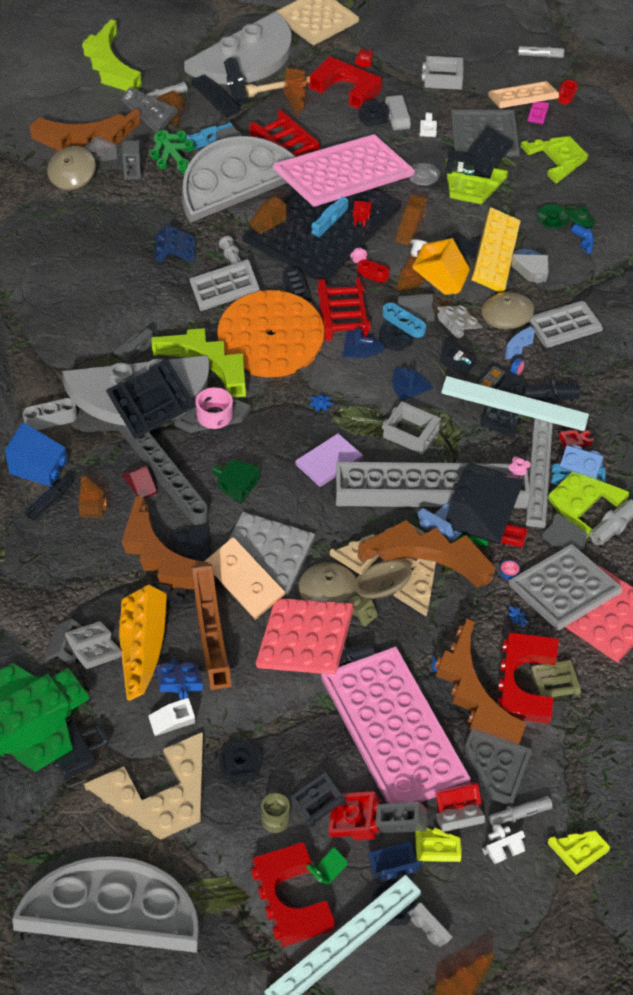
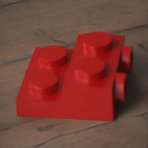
[328,791,383,840]

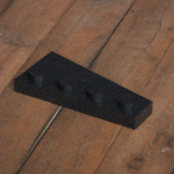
[480,372,524,438]
[170,525,209,599]

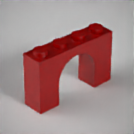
[309,56,382,109]
[497,633,559,724]
[250,842,334,947]

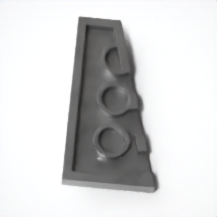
[120,87,179,133]

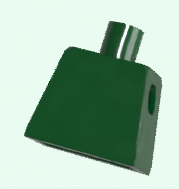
[212,459,260,504]

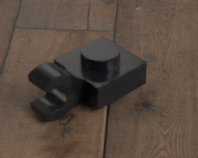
[151,582,186,605]

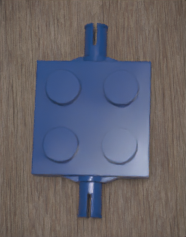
[156,659,203,700]

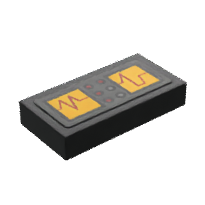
[476,364,508,389]

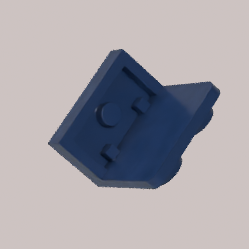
[154,224,196,263]
[367,842,424,882]

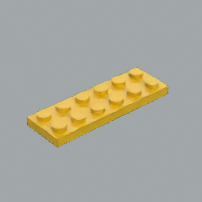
[471,207,520,293]

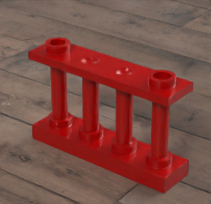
[250,110,320,157]
[318,278,371,341]

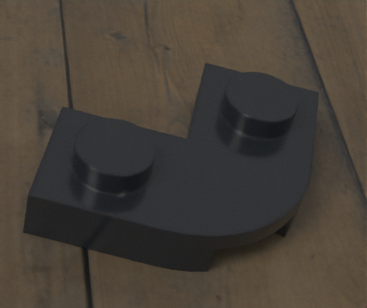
[444,232,482,258]

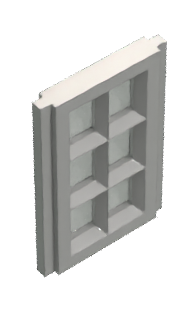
[189,259,260,311]
[528,301,603,348]

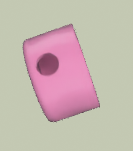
[195,387,233,429]

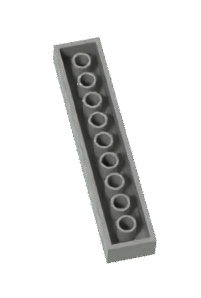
[336,462,530,508]

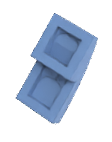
[505,327,535,360]

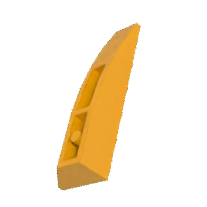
[119,585,167,701]

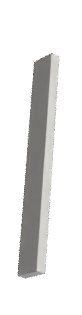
[526,418,553,528]

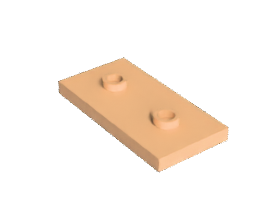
[489,81,559,108]
[204,537,285,620]

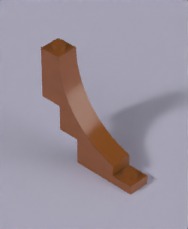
[30,109,141,151]
[122,496,209,589]
[357,520,495,588]

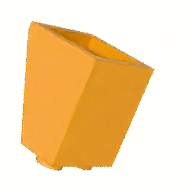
[412,238,470,295]

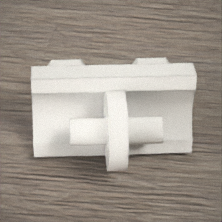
[482,824,525,864]

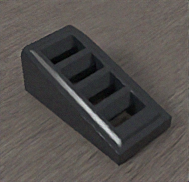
[283,268,311,301]

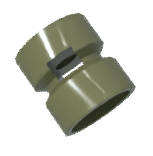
[261,793,290,833]

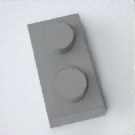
[436,805,485,832]
[408,903,452,947]

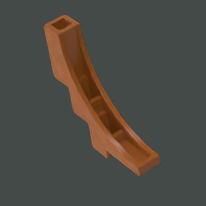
[191,564,231,690]
[434,619,527,745]

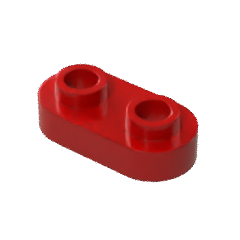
[557,80,578,104]
[357,260,390,282]

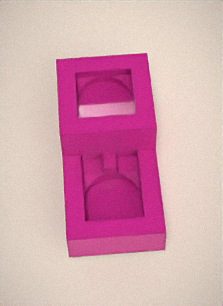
[528,101,549,124]

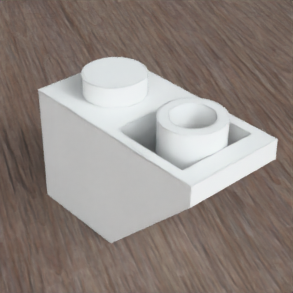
[148,698,195,736]

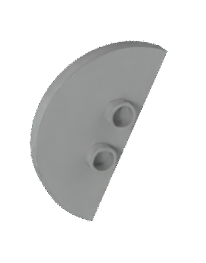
[184,11,291,84]
[182,136,295,223]
[62,356,209,426]
[13,857,198,953]

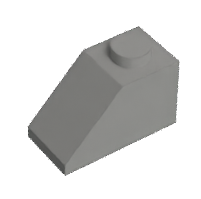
[511,254,548,283]

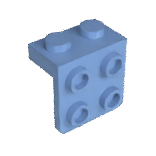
[560,445,604,479]
[418,503,462,544]

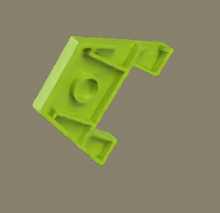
[521,136,588,184]
[445,159,508,204]
[548,472,629,539]

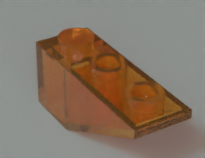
[283,67,307,116]
[395,194,427,246]
[434,952,495,995]

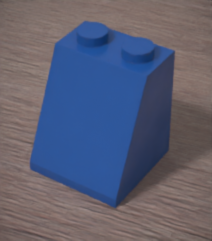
[5,423,68,487]

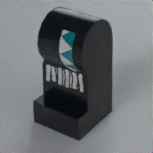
[445,152,478,176]
[440,341,476,374]

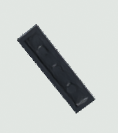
[192,74,239,118]

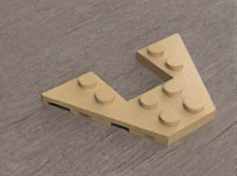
[330,524,436,616]
[84,733,203,840]

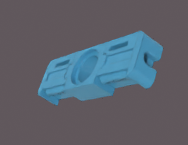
[186,122,234,150]
[312,196,348,237]

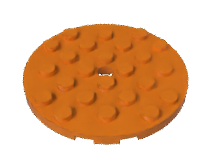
[218,290,324,378]

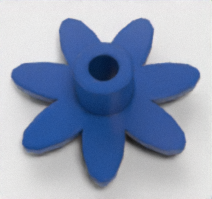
[309,393,333,411]
[508,606,529,628]

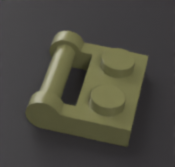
[530,660,581,697]

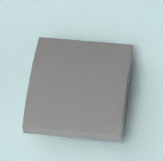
[65,622,122,669]

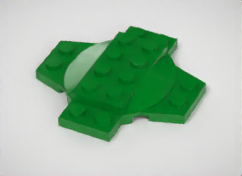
[0,663,89,772]

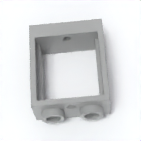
[422,56,463,90]
[382,401,441,455]

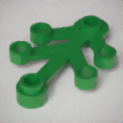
[149,130,195,174]

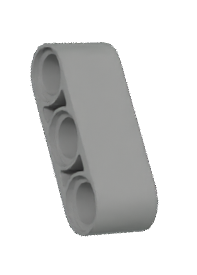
[386,95,410,131]
[23,398,77,430]

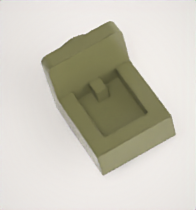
[347,595,378,626]

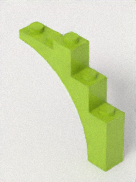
[82,20,142,91]
[151,328,246,398]

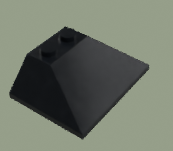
[106,358,196,439]
[445,462,524,545]

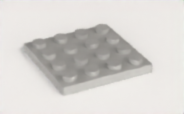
[228,512,315,598]
[509,544,622,631]

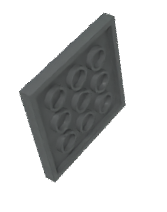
[450,110,519,157]

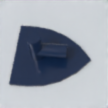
[342,328,386,358]
[392,366,433,401]

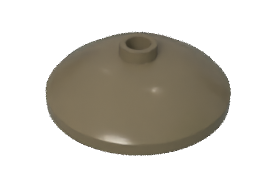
[47,146,96,190]
[481,292,534,329]
[354,559,412,599]
[299,562,358,603]

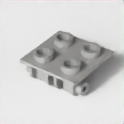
[437,305,483,338]

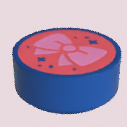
[510,358,525,376]
[500,560,520,580]

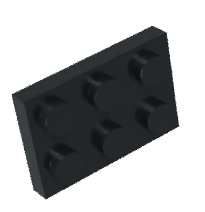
[465,126,514,179]

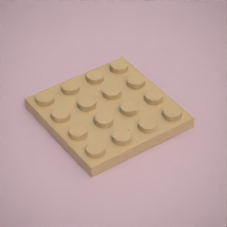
[276,0,359,46]

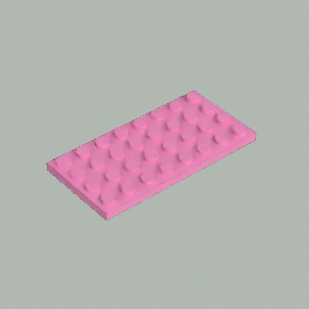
[273,134,415,207]
[321,647,471,804]

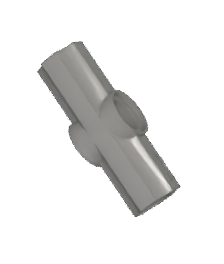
[589,500,633,545]

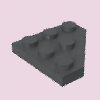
[175,387,251,433]
[464,729,533,806]

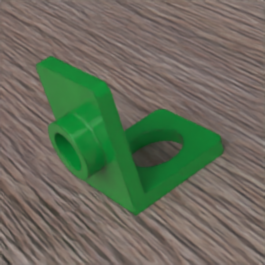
[306,848,349,885]

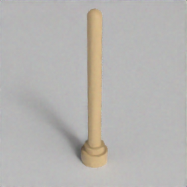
[245,76,310,98]

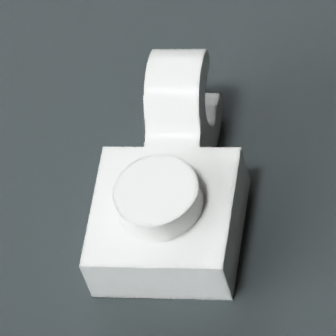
[420,113,437,137]

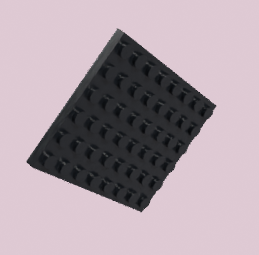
[242,188,401,283]

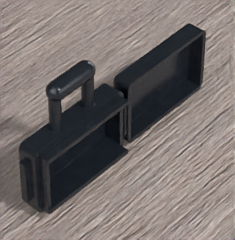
[53,717,110,780]

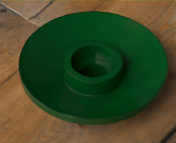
[537,205,570,229]
[565,206,596,227]

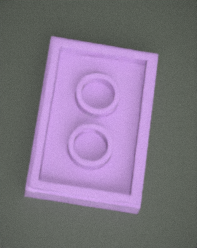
[296,434,363,487]

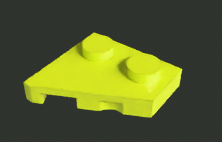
[415,828,461,862]
[548,831,610,874]

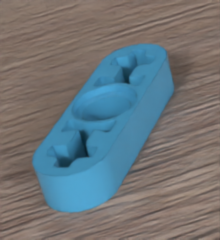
[382,303,426,338]

